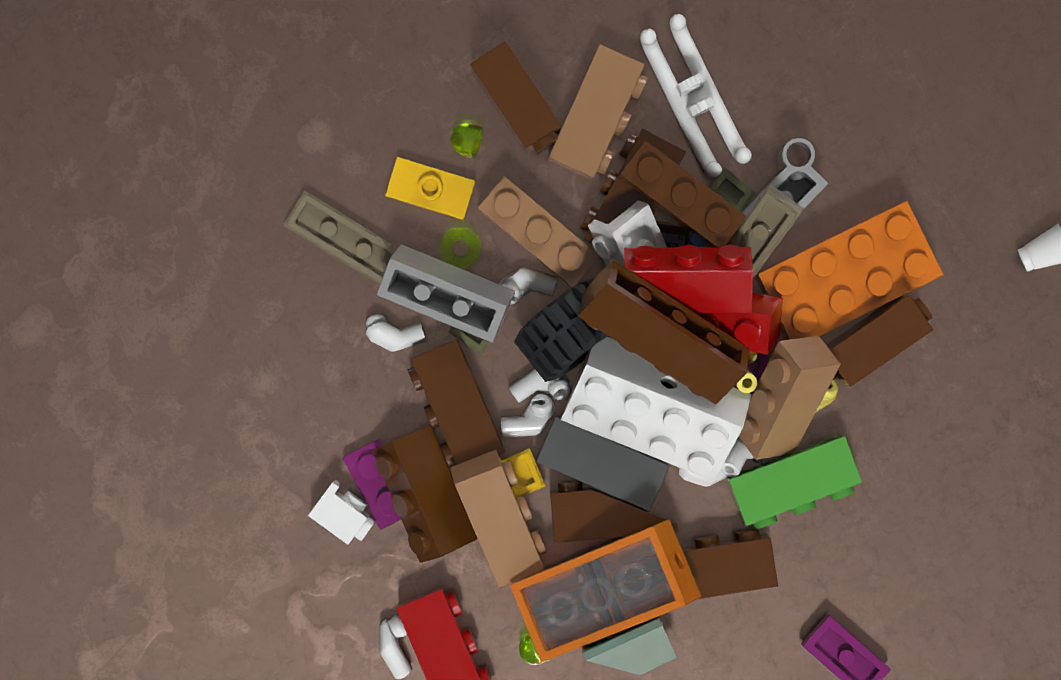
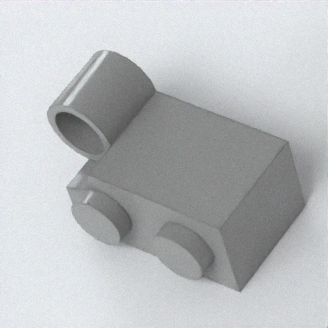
[741,138,829,216]

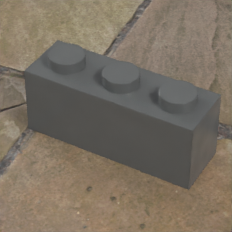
[536,415,670,511]

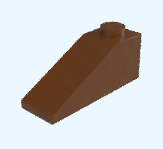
[550,481,678,543]

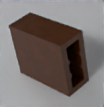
[470,41,561,155]
[826,295,933,387]

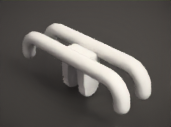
[640,14,752,178]

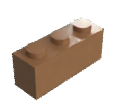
[548,44,648,180]
[478,176,600,288]
[739,336,841,460]
[450,450,547,588]

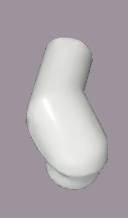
[508,369,571,403]
[379,615,412,679]

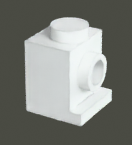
[308,480,376,545]

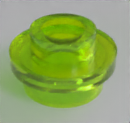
[440,228,481,269]

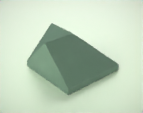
[582,616,677,675]

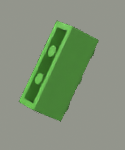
[726,434,862,529]

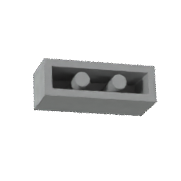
[377,244,515,343]

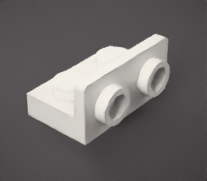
[588,200,667,266]

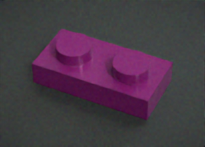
[343,438,401,530]
[801,614,891,680]

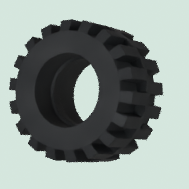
[514,278,611,382]

